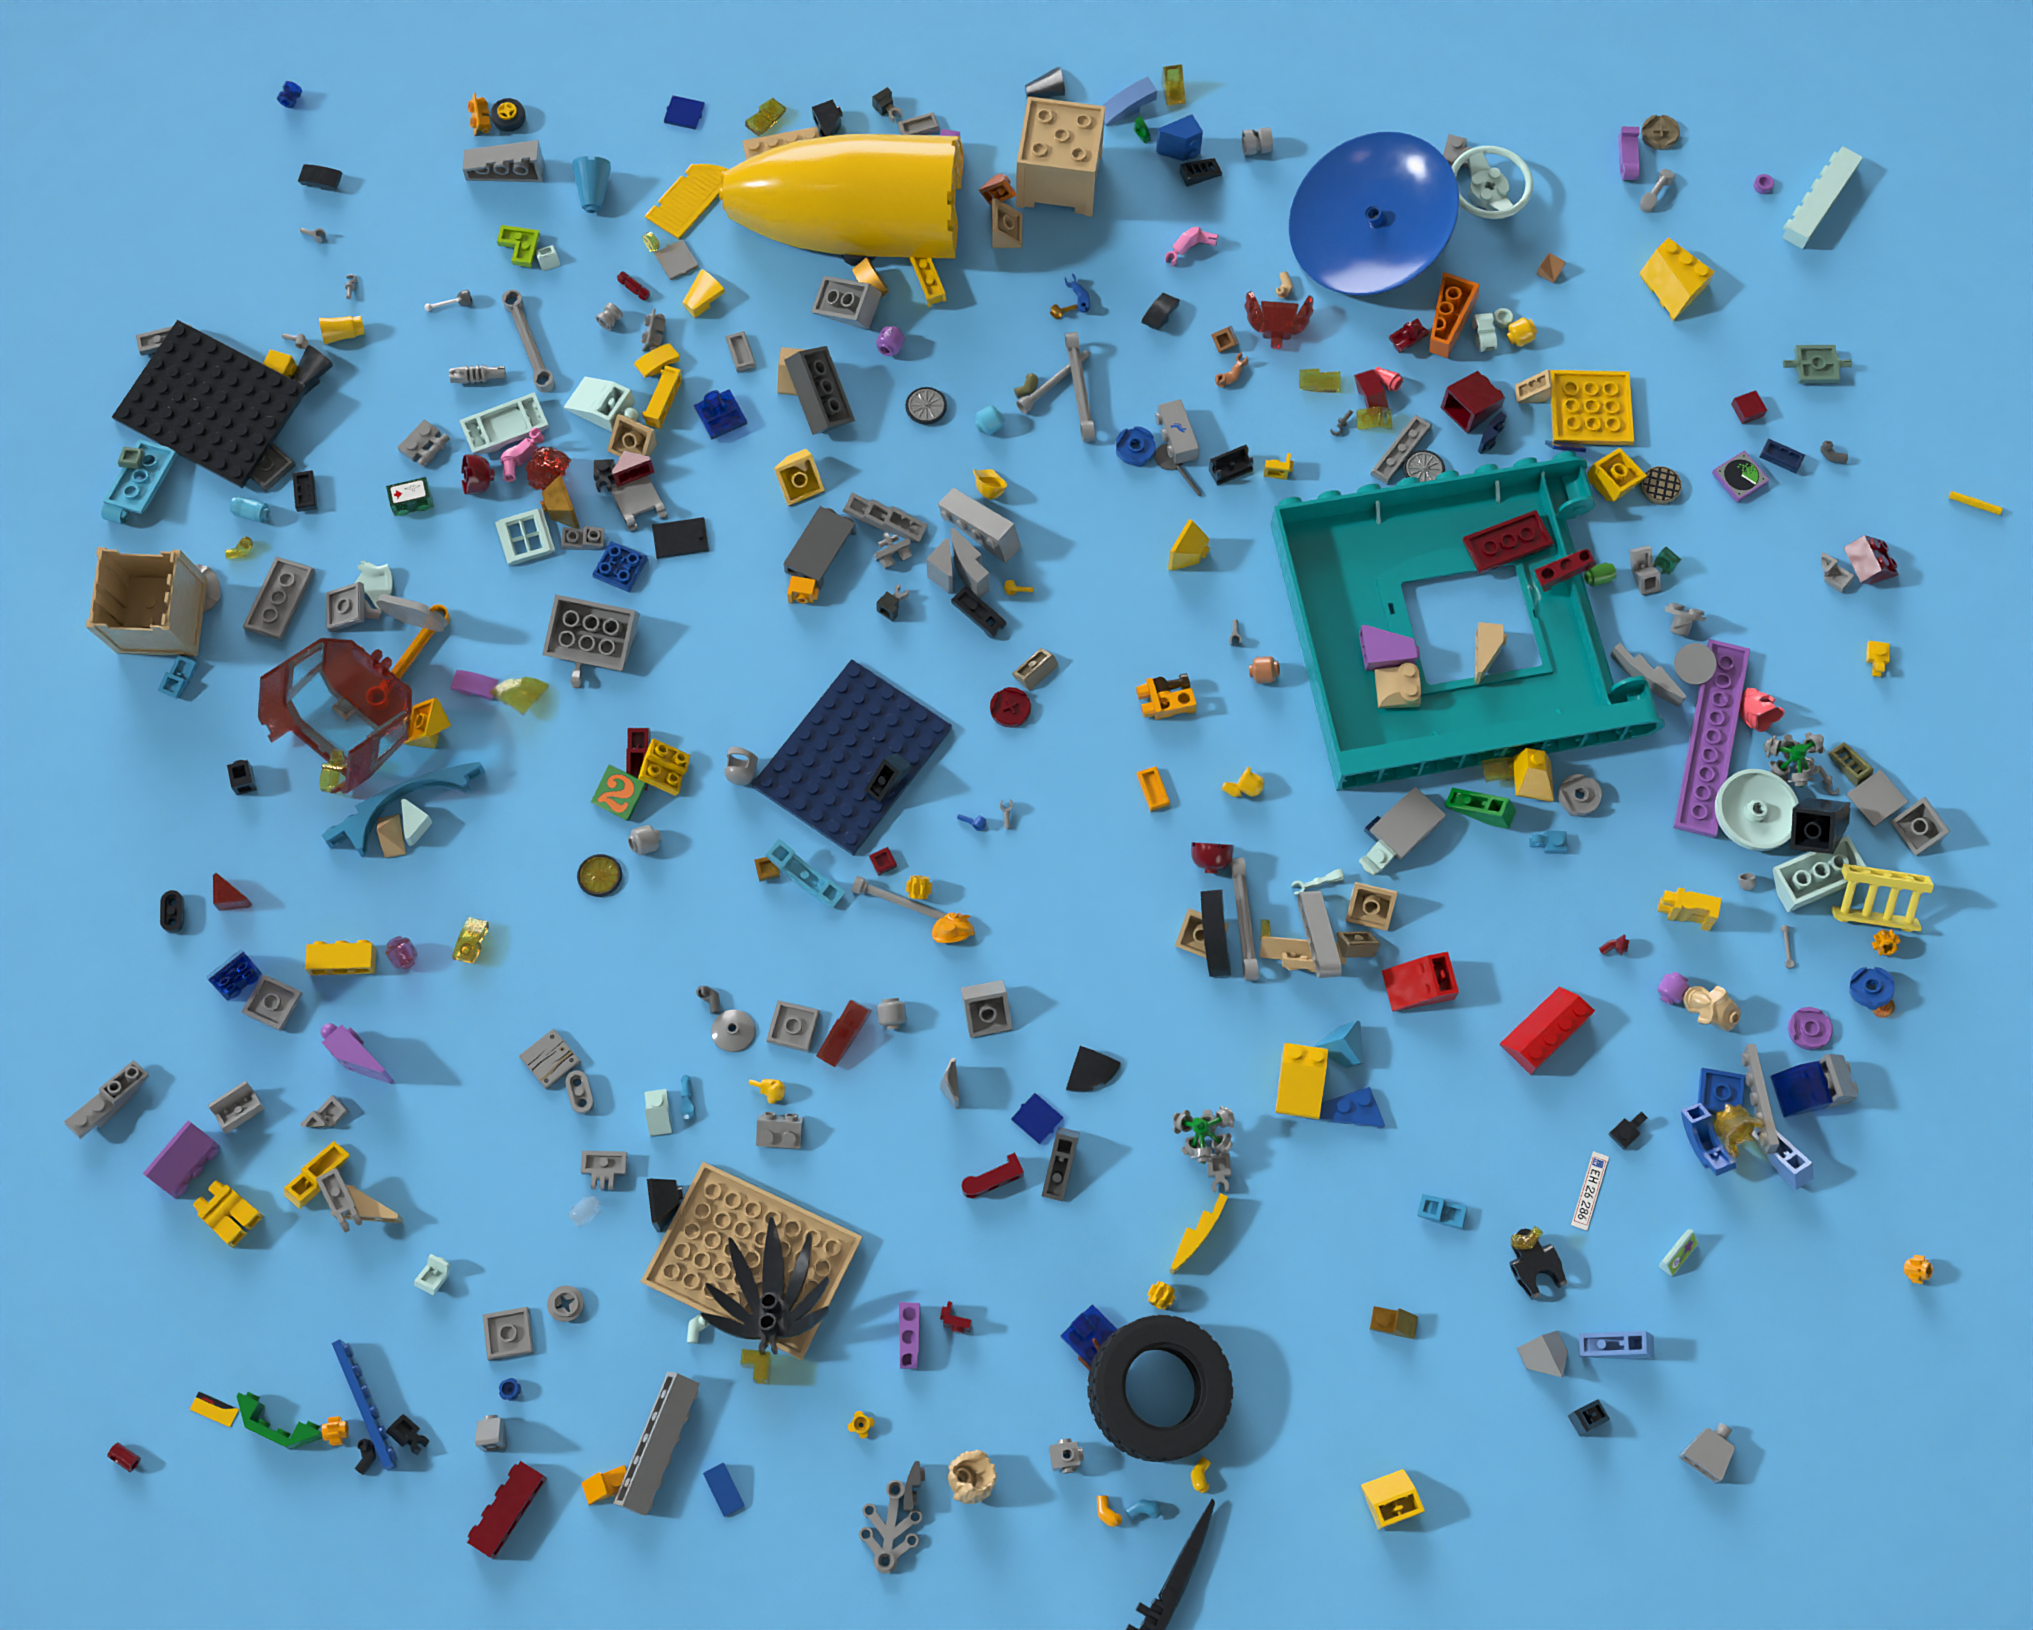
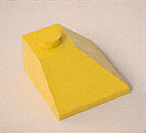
[774,449,825,506]
[1168,519,1210,571]
[1513,748,1554,802]

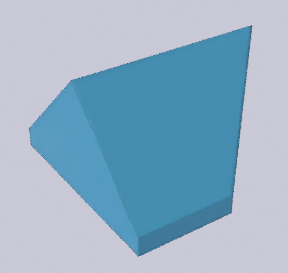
[1314,1021,1363,1068]

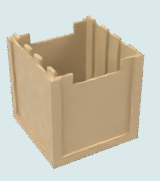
[1016,97,1105,217]
[86,547,208,656]

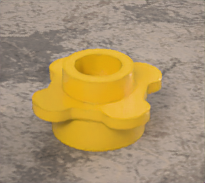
[848,1411,875,1439]

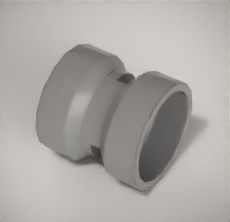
[595,303,623,331]

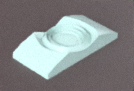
[459,392,549,455]

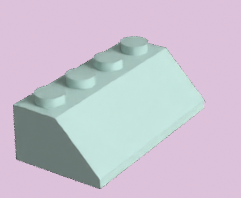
[1773,836,1866,913]

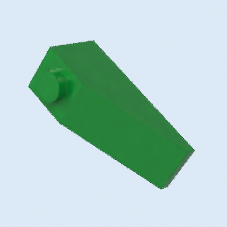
[1445,788,1516,829]

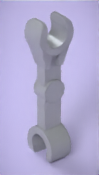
[570,662,583,688]

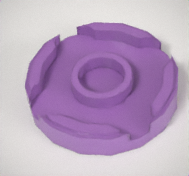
[1787,1007,1833,1051]

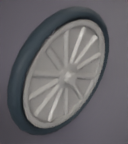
[905,387,947,425]
[1403,450,1445,482]

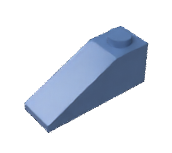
[1750,1127,1814,1190]
[1579,1331,1654,1359]

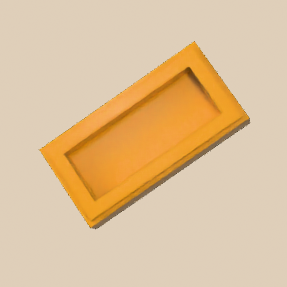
[1136,766,1170,812]

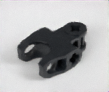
[1509,1228,1567,1300]

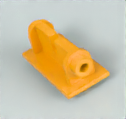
[468,93,491,136]

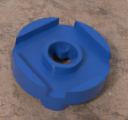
[1116,426,1156,467]
[1849,967,1895,1010]

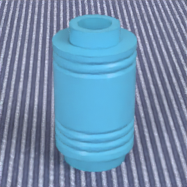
[230,496,270,523]

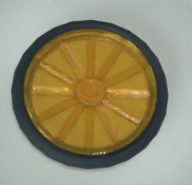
[577,854,622,897]

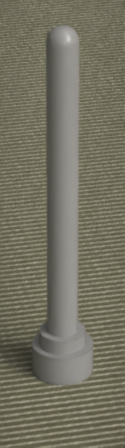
[1016,350,1090,414]
[851,876,947,920]

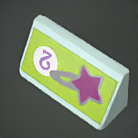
[1659,1229,1698,1276]

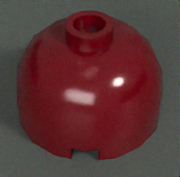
[461,454,495,495]
[1191,842,1234,874]

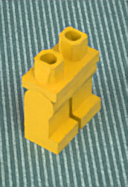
[1657,887,1722,931]
[193,1181,263,1248]

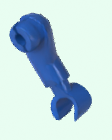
[1065,273,1090,313]

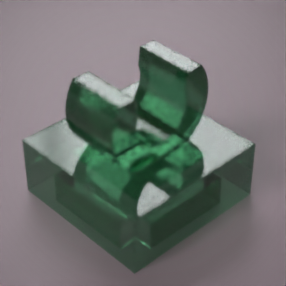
[1653,546,1682,575]

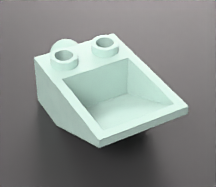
[564,377,639,432]

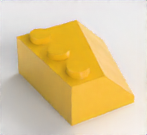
[1639,237,1714,321]

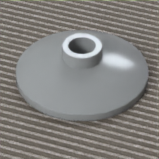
[711,1010,755,1052]

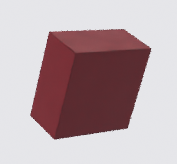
[1731,390,1767,424]

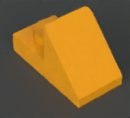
[581,1465,627,1505]

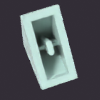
[401,799,433,846]

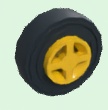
[491,98,526,132]

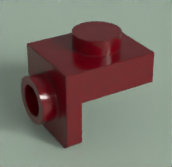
[940,1301,972,1334]

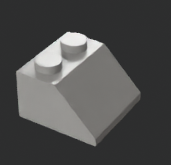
[960,980,1012,1038]
[1812,1054,1858,1108]

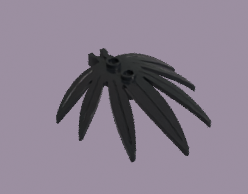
[701,1217,829,1355]

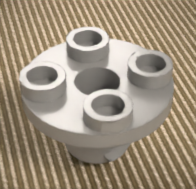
[1664,603,1706,636]

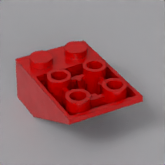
[1381,952,1459,1012]

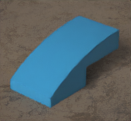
[157,655,199,699]
[1418,1194,1468,1230]

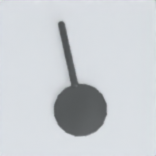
[1155,443,1201,496]

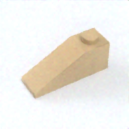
[1475,622,1507,684]
[331,1185,403,1223]

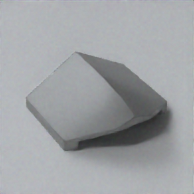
[940,1058,959,1109]

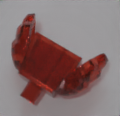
[1244,291,1314,349]

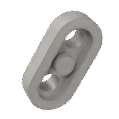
[565,1070,594,1114]

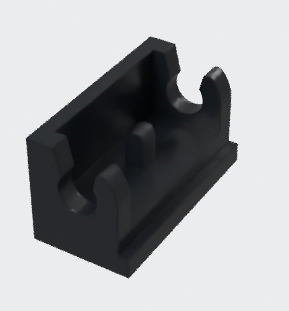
[1208,444,1254,486]

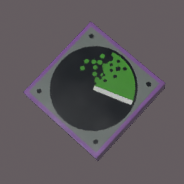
[1712,450,1770,503]

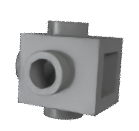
[1049,1438,1084,1474]

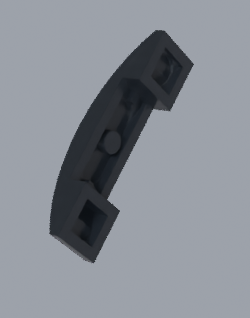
[1200,889,1231,977]

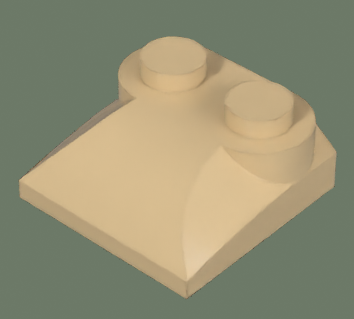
[1374,663,1421,708]

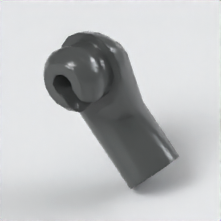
[1820,441,1848,464]

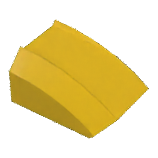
[1587,448,1647,502]

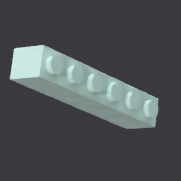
[1782,146,1863,249]

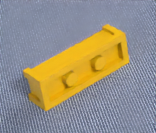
[908,257,947,307]
[642,365,683,429]

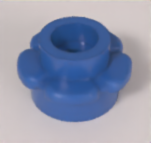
[499,1378,521,1401]

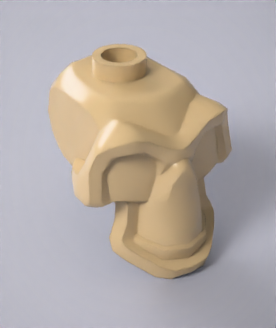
[1683,986,1741,1031]

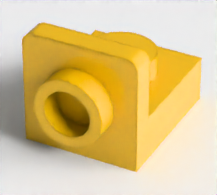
[1263,453,1294,480]

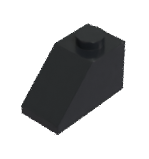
[812,99,843,137]
[865,753,912,803]

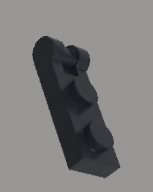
[951,586,1007,639]

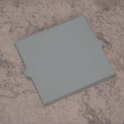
[654,239,699,280]

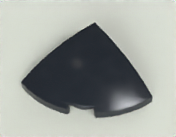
[1066,1046,1121,1092]

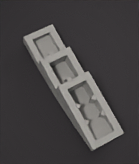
[842,492,927,543]
[1610,643,1687,707]

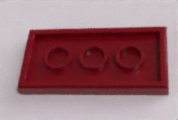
[1462,510,1554,574]

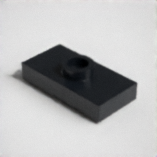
[292,470,317,512]

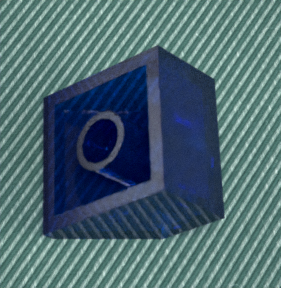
[1770,1061,1833,1118]

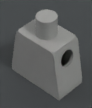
[1678,1423,1735,1483]

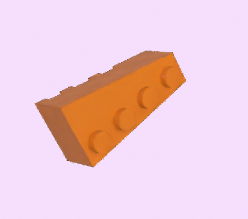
[1429,272,1480,358]

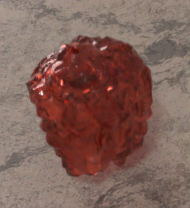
[526,446,571,491]

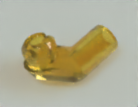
[225,536,253,559]
[1511,1226,1543,1250]

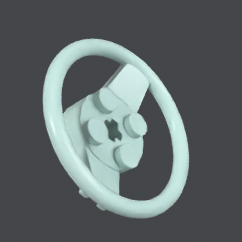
[1451,146,1533,219]

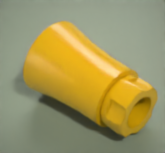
[319,316,365,345]

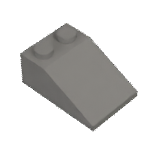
[811,276,882,329]

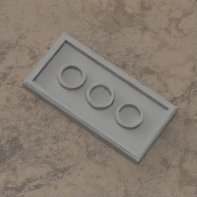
[243,556,315,641]

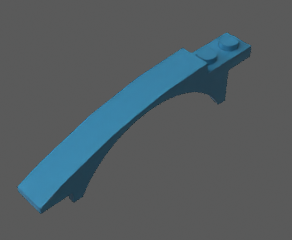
[322,762,485,857]

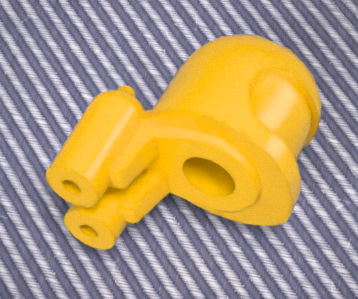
[1221,766,1265,797]

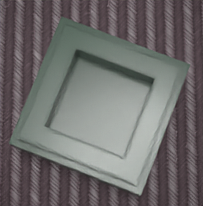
[118,447,145,469]

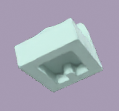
[1359,839,1396,875]

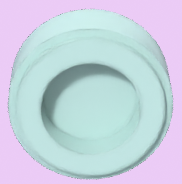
[1493,308,1513,329]

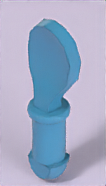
[681,1075,695,1120]

